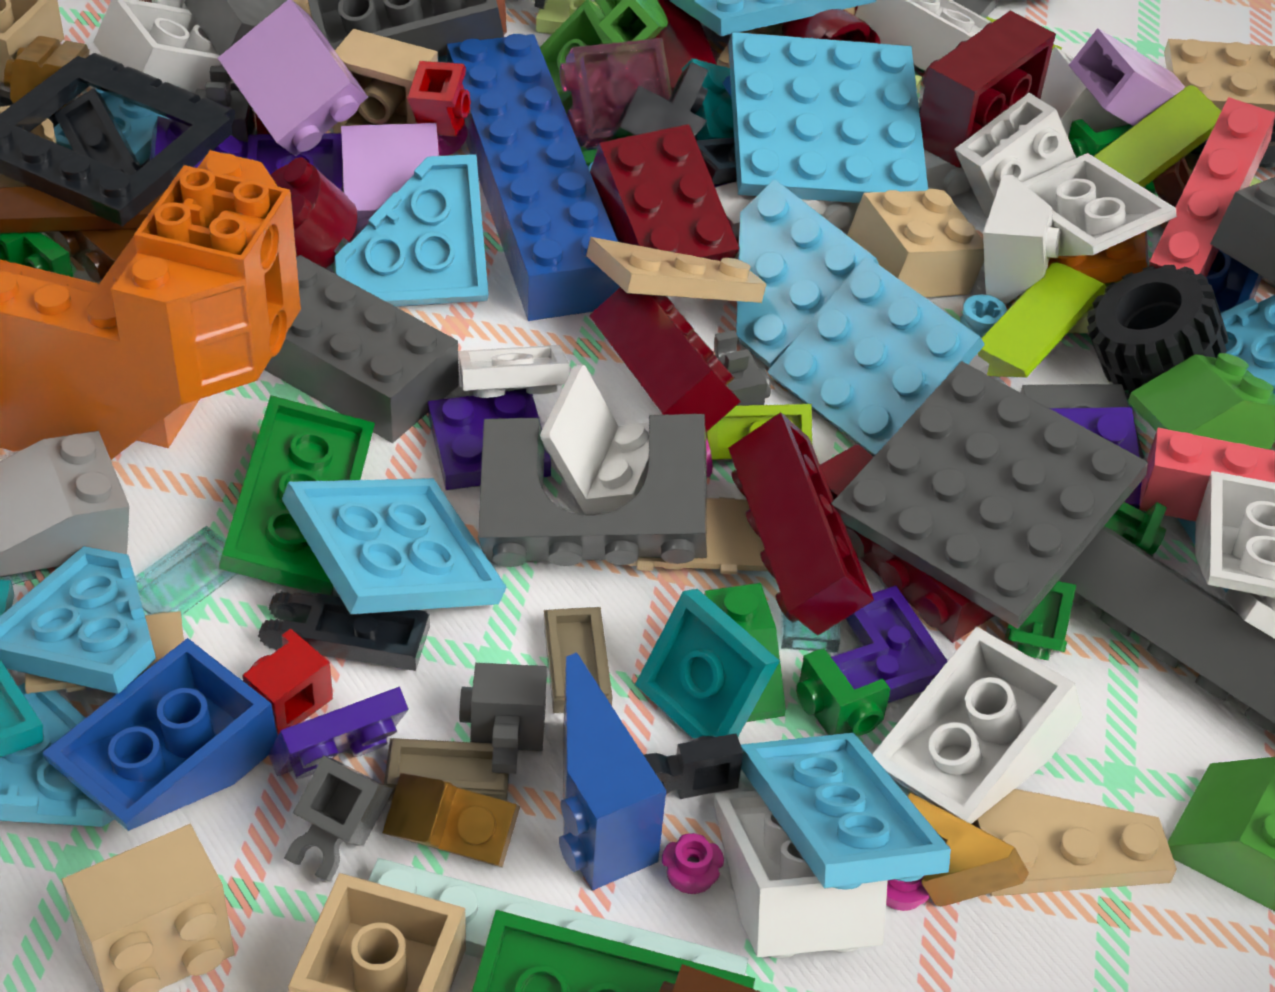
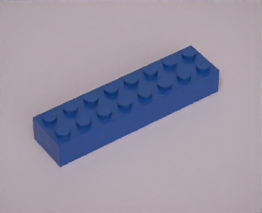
[447,34,620,321]

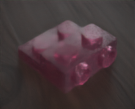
[560,38,672,148]

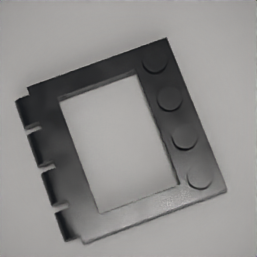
[0,53,236,227]

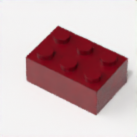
[919,10,1056,168]
[590,124,740,261]

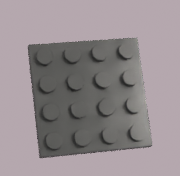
[831,361,1148,629]

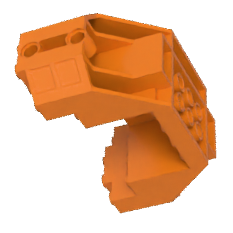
[0,150,301,460]

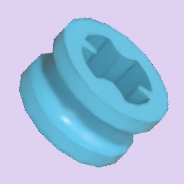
[960,294,1007,338]

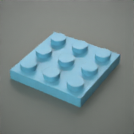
[767,256,985,457]
[282,478,507,614]

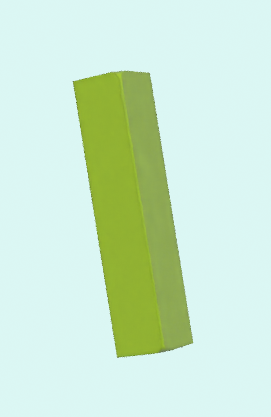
[1093,85,1221,187]
[978,262,1106,378]

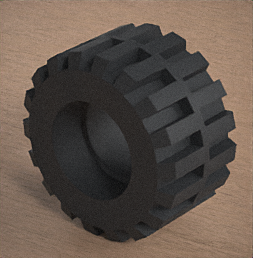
[1087,265,1228,395]

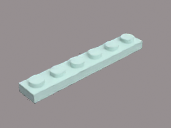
[368,858,749,975]

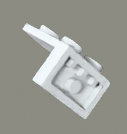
[540,365,649,515]

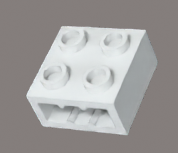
[954,93,1076,219]

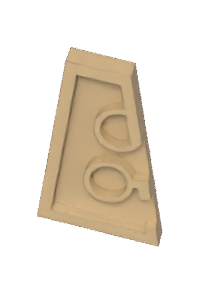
[586,237,766,303]
[972,789,1177,896]

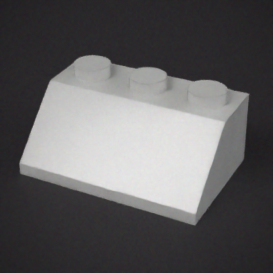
[855,0,993,71]

